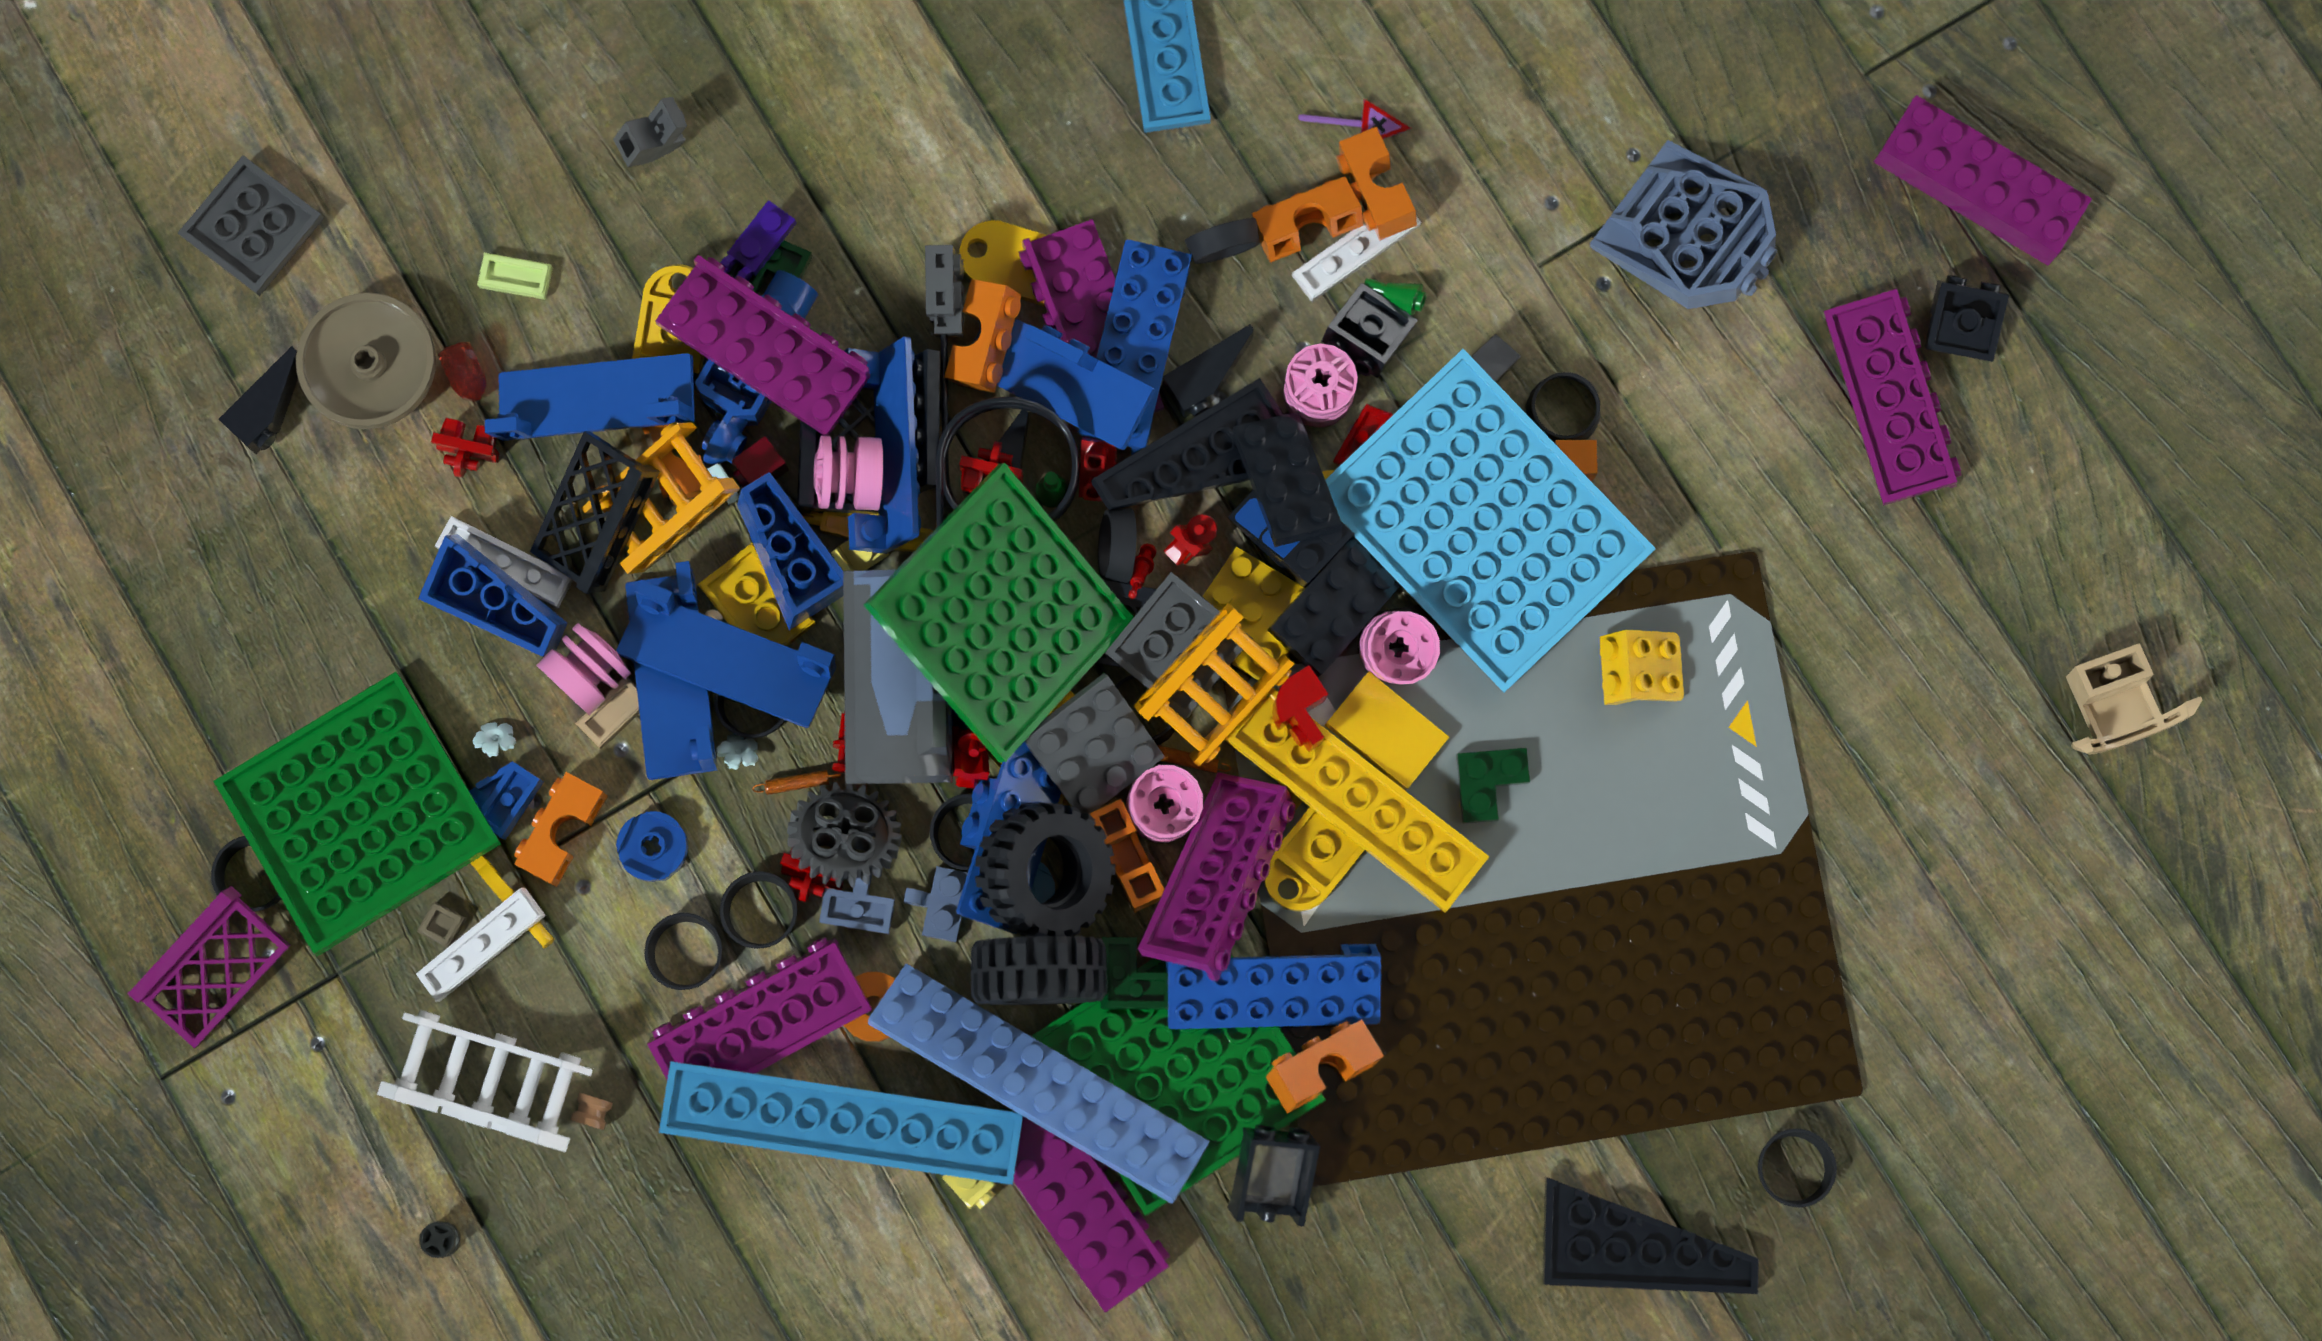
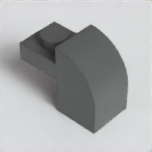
[613,97,687,168]

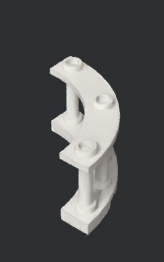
[377,1010,593,1152]

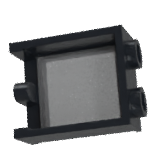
[1227,1124,1320,1227]

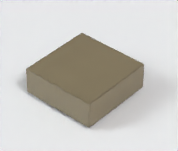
[417,901,467,948]

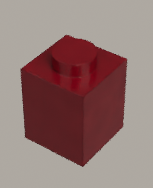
[732,436,789,488]

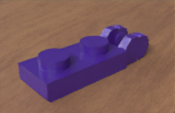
[720,200,797,281]

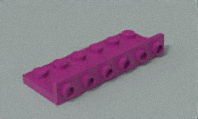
[1019,219,1164,413]
[655,255,870,436]
[1824,289,1962,506]
[1138,772,1295,981]
[647,937,872,1079]
[1013,1116,1171,1313]

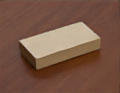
[575,677,639,749]

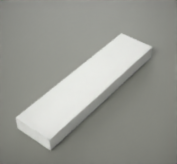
[1292,216,1421,302]
[435,516,573,608]
[416,888,546,1002]

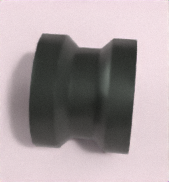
[419,1222,460,1258]

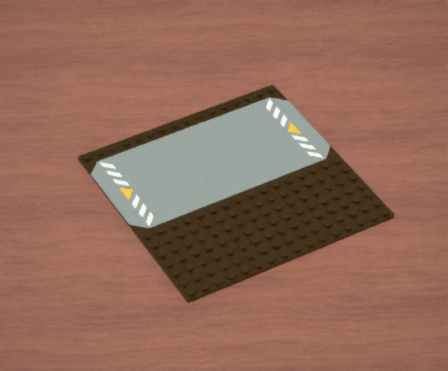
[1222,551,1863,1187]

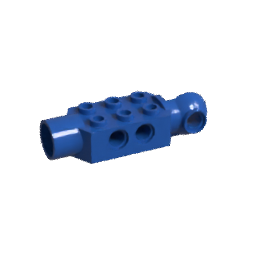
[695,270,818,465]

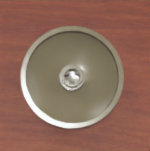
[296,293,436,429]

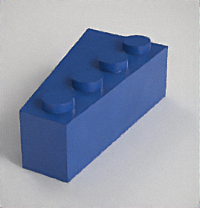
[737,472,844,630]
[418,534,568,657]

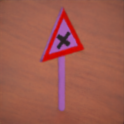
[1298,99,1411,140]

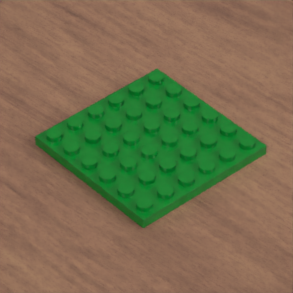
[863,463,1134,762]
[213,672,501,957]
[1032,953,1325,1216]

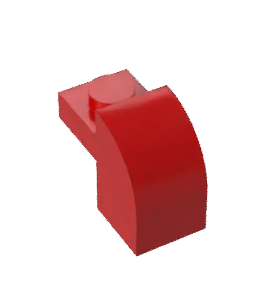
[1272,665,1328,752]

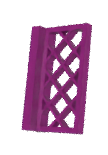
[128,886,291,1049]

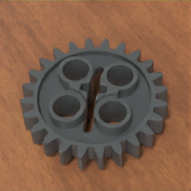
[787,782,902,887]

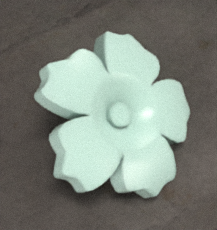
[472,722,516,757]
[716,734,758,770]

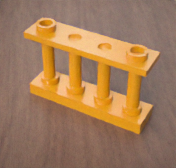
[581,422,740,574]
[1133,603,1294,767]

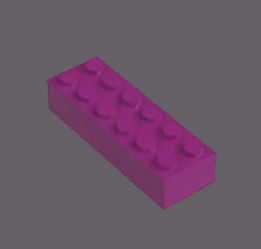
[1874,95,2092,266]

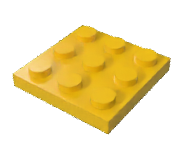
[1202,547,1305,680]

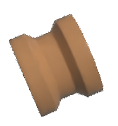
[570,1093,613,1130]

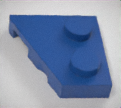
[470,761,544,840]

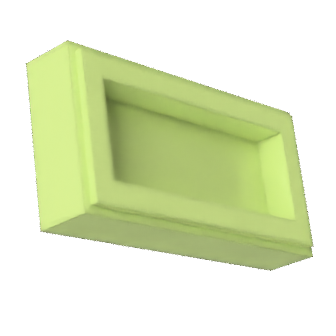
[477,253,553,300]

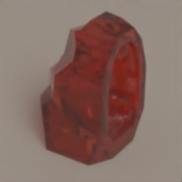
[438,342,486,402]

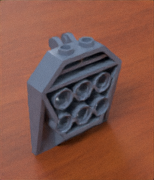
[1590,140,1777,309]

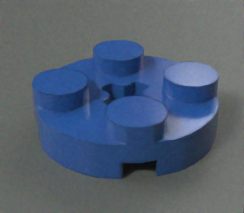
[616,811,688,882]

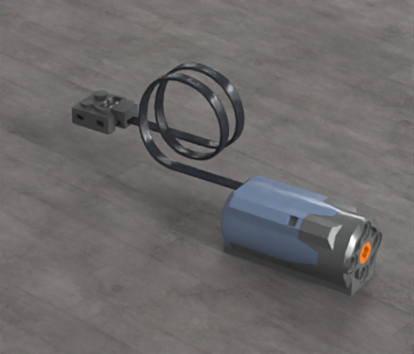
[843,245,1080,784]

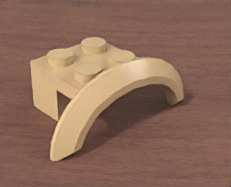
[2066,643,2202,755]

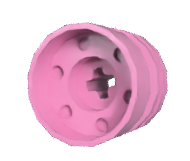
[1283,343,1358,428]
[814,436,883,510]
[1359,611,1440,684]
[536,623,631,716]
[1126,765,1203,843]

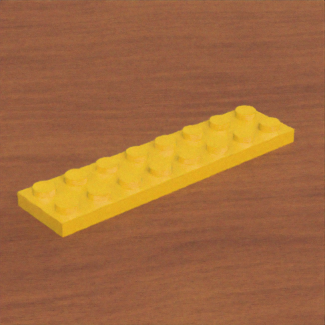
[1225,688,1490,913]

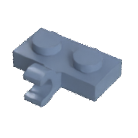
[904,866,968,943]
[819,873,895,934]

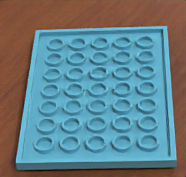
[1325,349,1656,693]

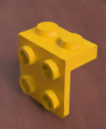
[1599,629,1684,705]

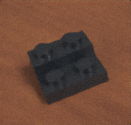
[1924,275,2009,362]
[1321,283,1418,379]

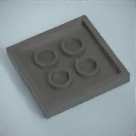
[178,155,324,296]
[1105,572,1253,719]
[1024,673,1165,814]

